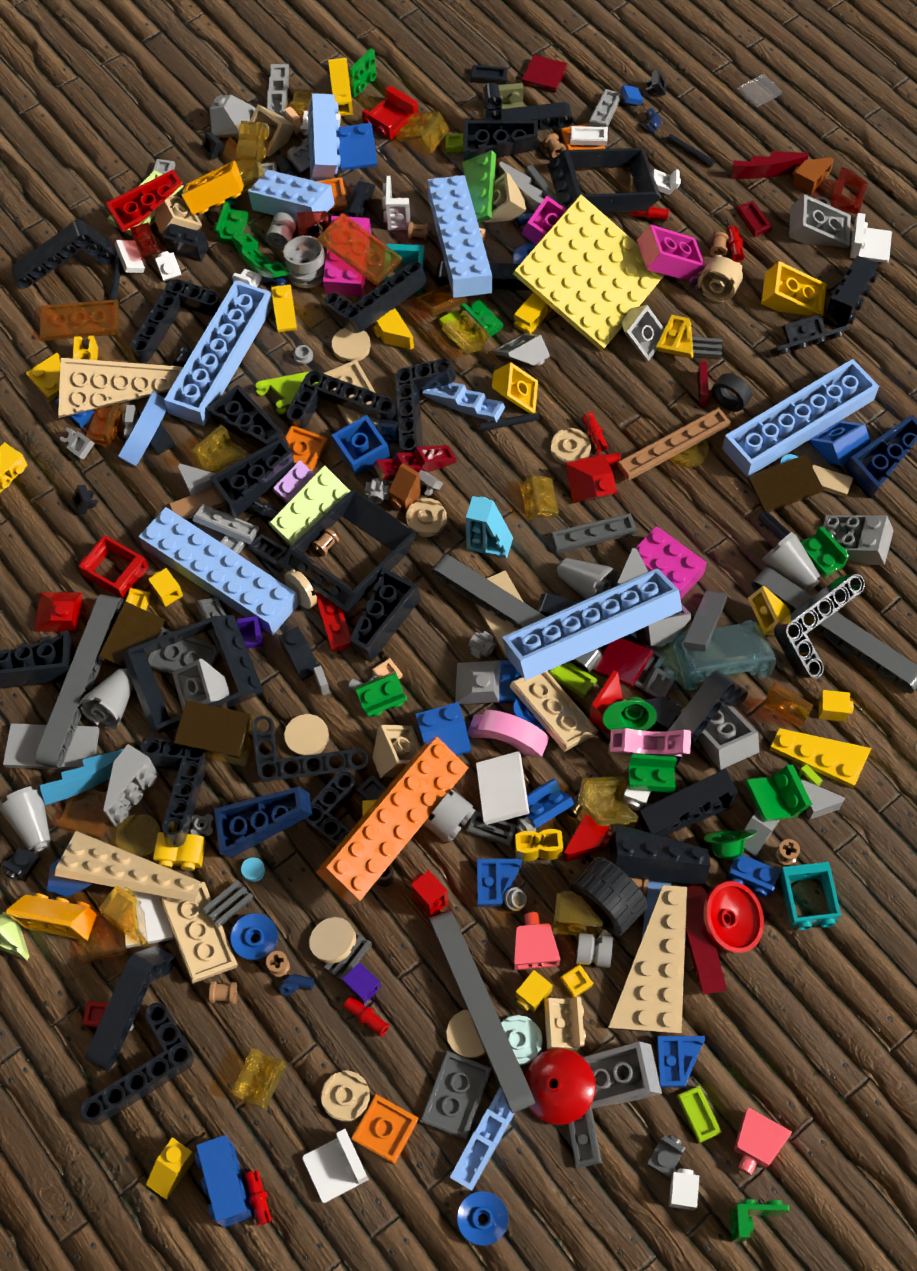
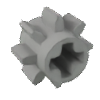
[364,478,390,504]
[468,631,495,659]

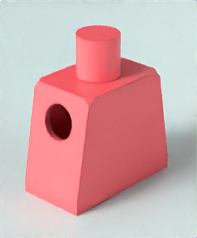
[514,912,560,970]
[734,1107,792,1176]

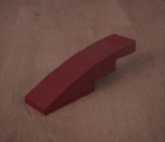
[731,151,809,179]
[373,445,457,481]
[685,896,727,995]

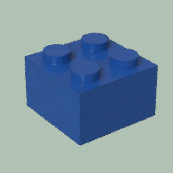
[332,415,390,476]

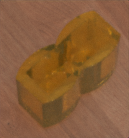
[236,121,269,163]

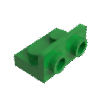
[214,202,249,245]
[460,300,503,340]
[801,526,849,578]
[354,671,408,717]
[628,753,676,793]

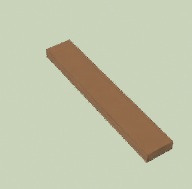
[617,408,731,481]
[170,470,290,520]

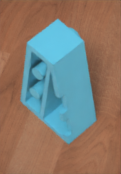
[466,496,513,558]

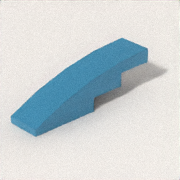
[40,749,124,805]

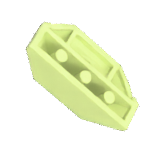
[0,912,30,960]

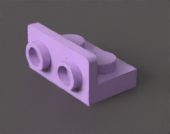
[272,461,318,504]

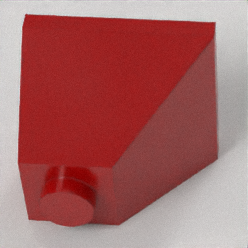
[565,455,617,504]
[34,592,83,632]
[589,670,623,735]

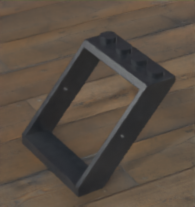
[547,148,661,212]
[281,489,418,612]
[122,615,264,733]

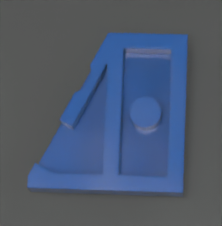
[477,859,522,907]
[657,1036,705,1088]

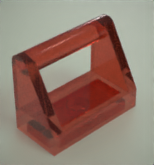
[831,167,868,214]
[297,211,330,245]

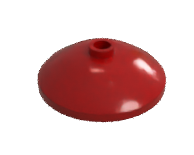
[704,881,764,953]
[524,1048,596,1125]

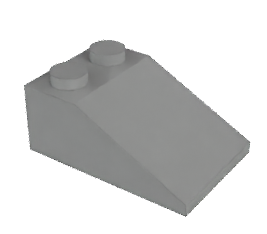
[789,194,851,248]
[698,701,759,770]
[583,1041,662,1109]

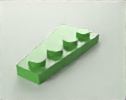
[462,150,496,223]

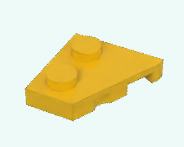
[656,315,693,358]
[26,353,61,402]

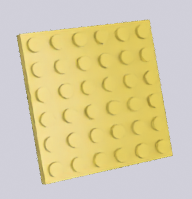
[513,195,664,351]

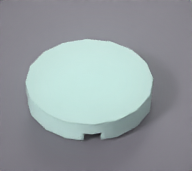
[501,1015,543,1065]

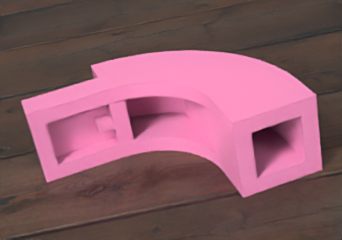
[467,710,549,757]
[610,728,691,757]

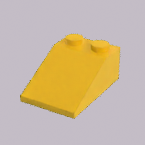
[761,261,827,317]

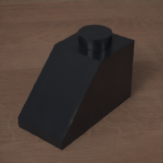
[279,626,319,681]
[644,697,682,732]

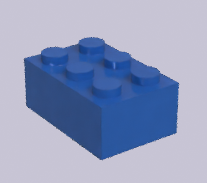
[194,1135,253,1227]

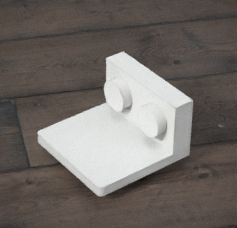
[382,176,410,230]
[850,213,892,263]
[303,1129,369,1203]

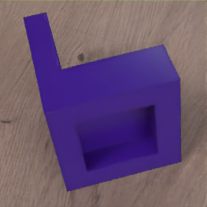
[237,616,263,649]
[342,963,381,1005]

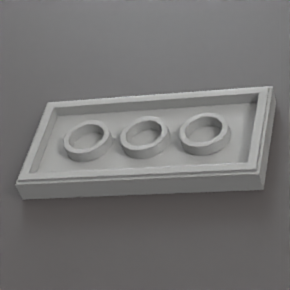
[3,724,100,770]

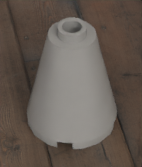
[762,532,820,590]
[557,558,618,600]
[79,668,134,729]
[0,786,50,852]

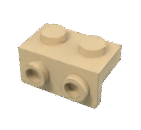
[544,997,586,1050]

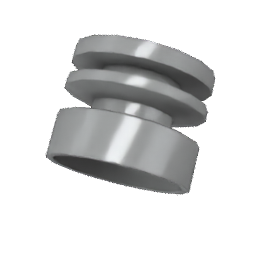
[283,236,325,288]

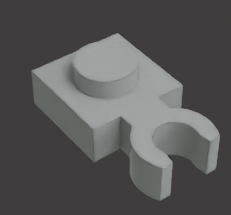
[122,405,138,440]
[60,427,95,460]

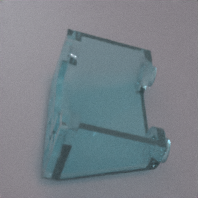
[674,620,776,691]

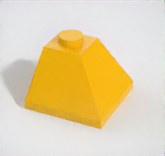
[492,362,538,414]

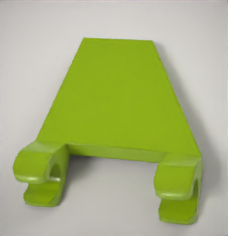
[255,372,318,415]

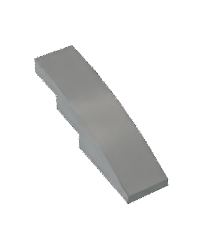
[267,64,289,118]
[499,161,544,213]

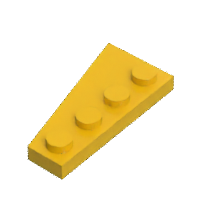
[769,728,871,789]

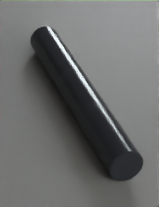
[667,134,715,167]
[109,254,122,304]
[479,412,540,431]

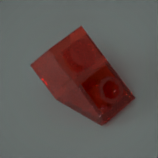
[130,222,160,258]

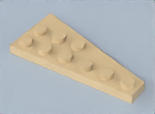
[58,358,183,418]
[55,831,200,902]
[608,885,687,1033]

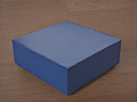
[620,85,643,105]

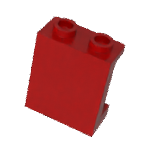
[362,85,418,141]

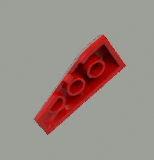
[106,170,182,232]

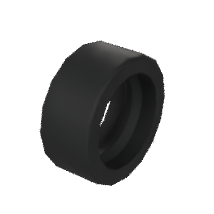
[711,373,752,412]

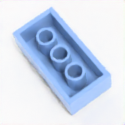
[308,93,340,181]
[248,170,335,226]

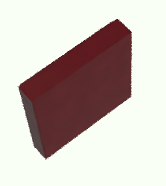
[522,55,567,93]
[593,638,653,688]

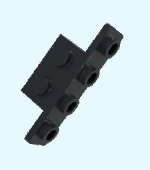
[342,181,376,218]
[770,314,849,356]

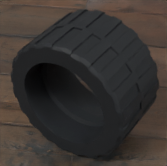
[569,857,648,936]

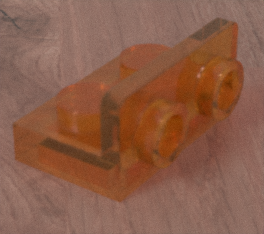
[86,402,123,446]

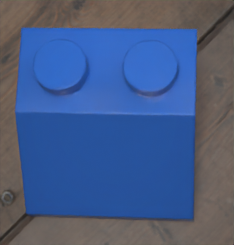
[336,123,378,171]
[809,421,871,466]
[416,702,471,756]

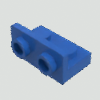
[523,779,574,828]
[726,855,781,898]

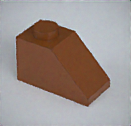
[792,157,834,195]
[389,463,421,512]

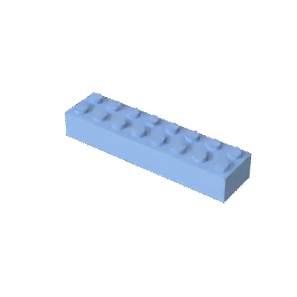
[428,175,492,298]
[164,280,273,426]
[722,359,879,477]
[138,507,299,635]
[502,568,682,681]

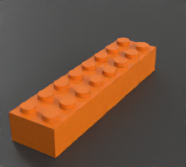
[316,736,468,905]

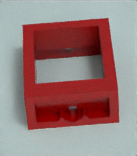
[79,535,149,600]

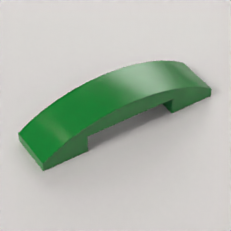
[232,233,290,278]

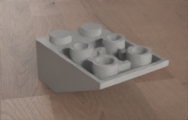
[823,515,894,565]
[103,744,158,827]

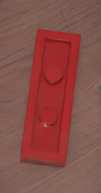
[315,593,352,652]

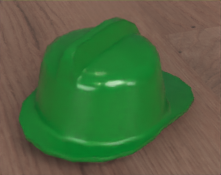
[603,696,657,731]
[704,829,757,860]

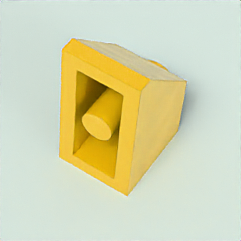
[271,284,297,332]
[373,309,414,350]
[748,586,791,635]
[146,1137,195,1200]

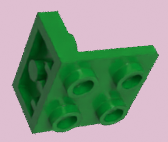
[348,48,377,98]
[745,765,813,822]
[730,1199,790,1243]

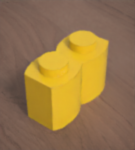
[515,829,563,862]
[153,832,206,871]

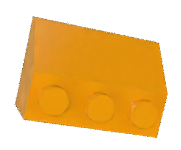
[182,160,244,215]
[6,893,97,941]

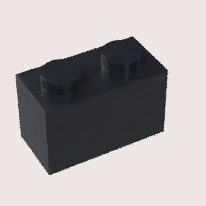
[163,223,209,262]

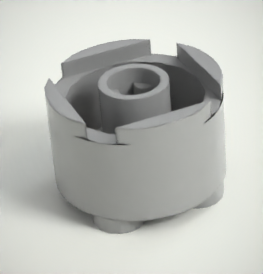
[424,789,476,843]

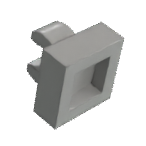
[419,470,443,496]

